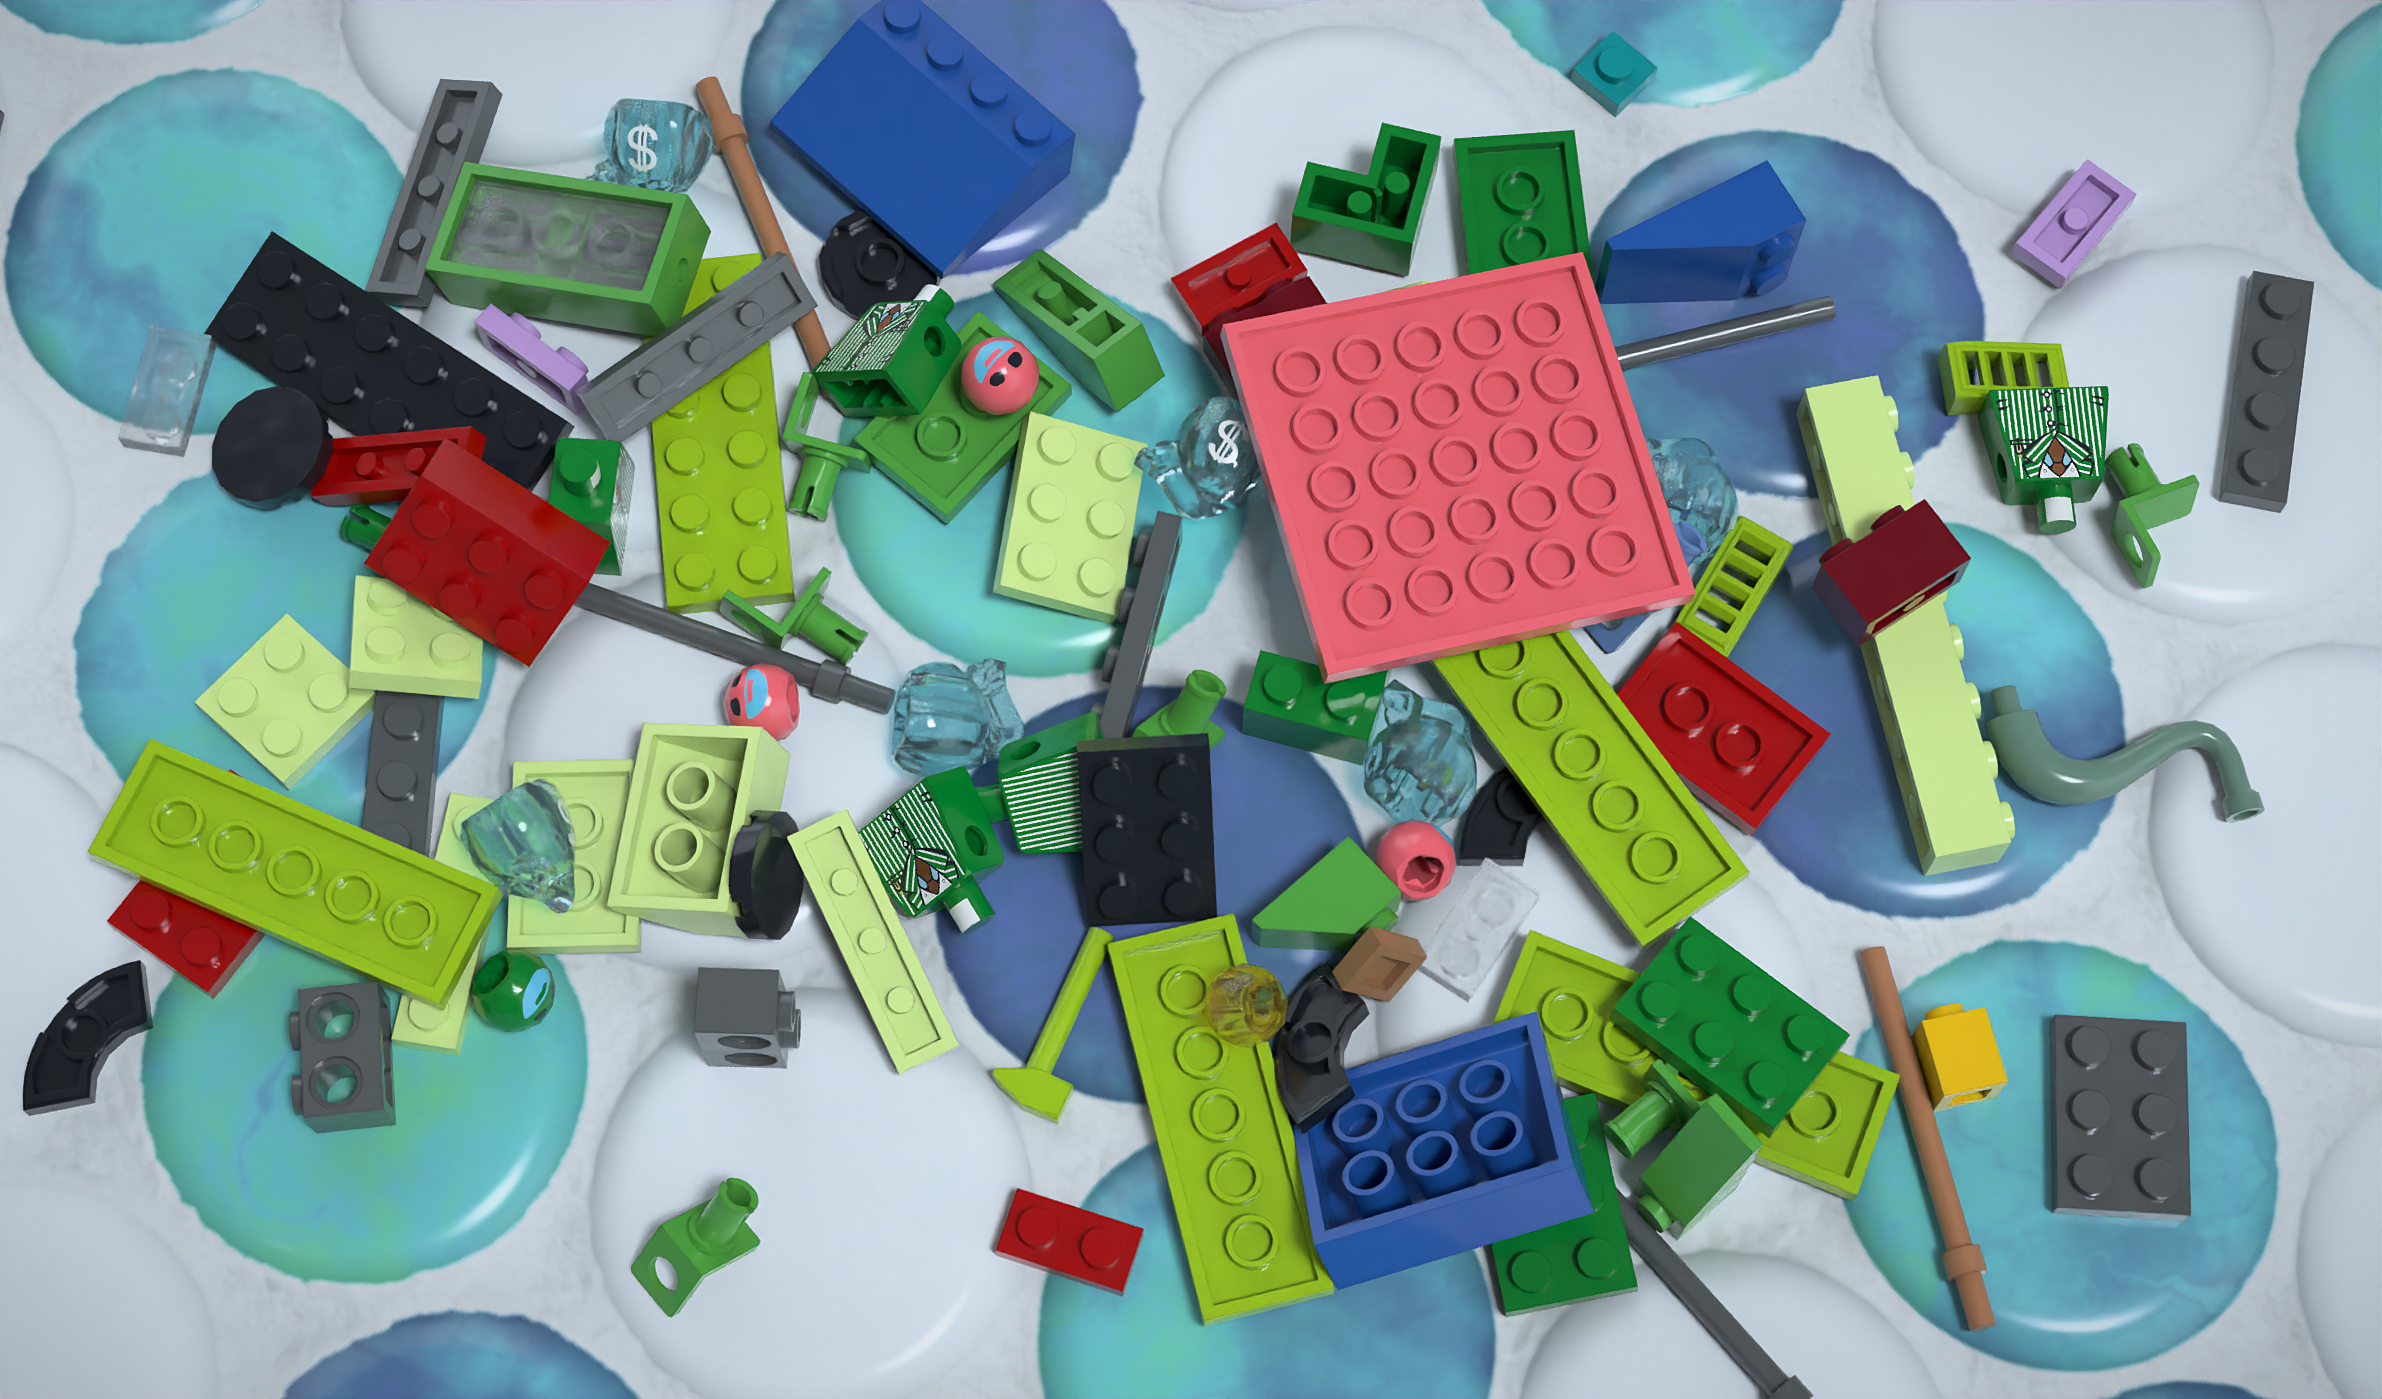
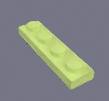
[391,793,512,1056]
[787,809,960,1075]

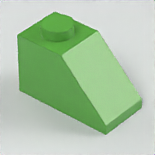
[1251,836,1402,952]

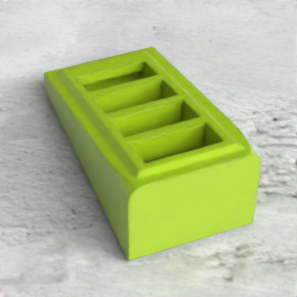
[1938,341,2069,416]
[1673,516,1793,658]

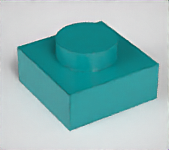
[1571,31,1658,117]

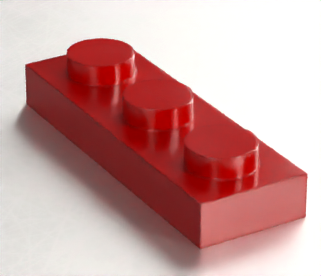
[311,426,486,506]

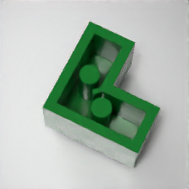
[1290,122,1442,276]
[1242,650,1392,766]

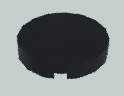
[819,209,941,321]
[212,386,333,510]
[729,810,804,940]

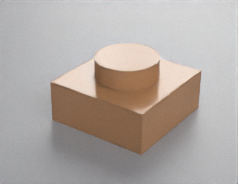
[1332,926,1427,1002]

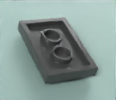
[2050,1015,2191,1221]

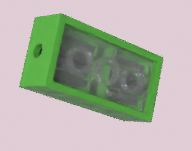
[425,162,711,336]

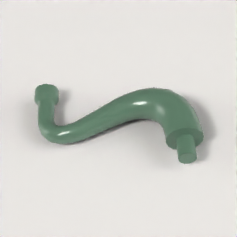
[1986,685,2265,822]

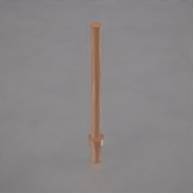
[696,76,831,398]
[1860,946,1996,1332]

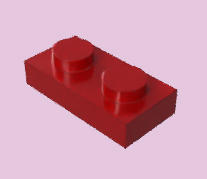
[1171,223,1308,337]
[996,1188,1144,1297]

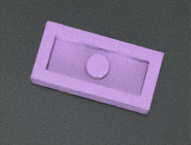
[2011,159,2137,289]
[474,304,589,416]

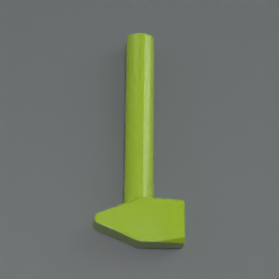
[993,927,1114,1124]

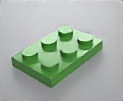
[854,311,1072,524]

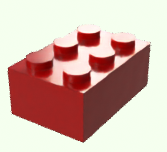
[364,438,610,667]

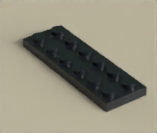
[204,231,575,492]

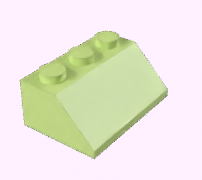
[607,723,791,937]

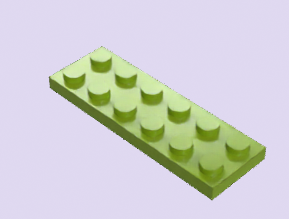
[644,253,796,615]
[1429,630,1750,951]
[87,738,503,1011]
[1107,913,1335,1327]
[1492,930,1901,1201]

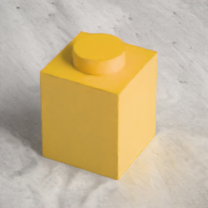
[1911,1003,2008,1112]

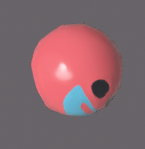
[961,336,1039,415]
[723,663,800,741]
[1375,819,1456,902]

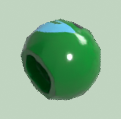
[472,949,555,1032]

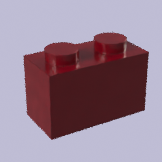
[1812,499,1971,648]

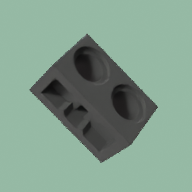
[694,967,801,1069]
[289,981,396,1134]

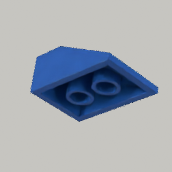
[1595,160,1806,304]

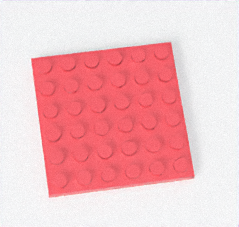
[1220,252,1696,684]

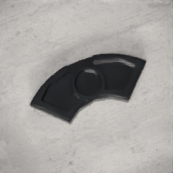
[1458,767,1545,866]
[23,960,153,1116]
[1274,961,1370,1135]

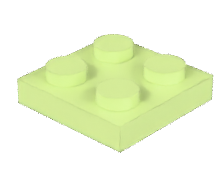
[348,575,483,699]
[195,613,376,791]

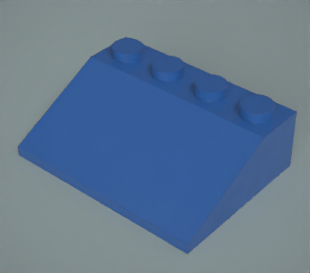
[770,0,1076,279]
[1291,1011,1594,1290]

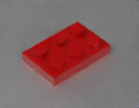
[1617,621,1831,837]
[107,769,266,1000]

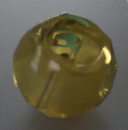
[1205,963,1288,1048]

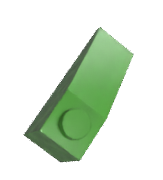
[993,248,1165,412]
[1632,1093,1763,1241]

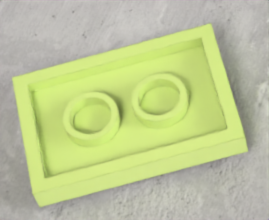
[993,411,1147,624]
[507,759,642,954]

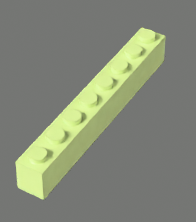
[1796,375,2015,876]

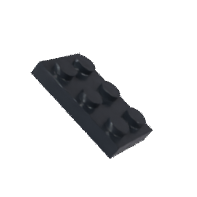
[1077,733,1217,927]

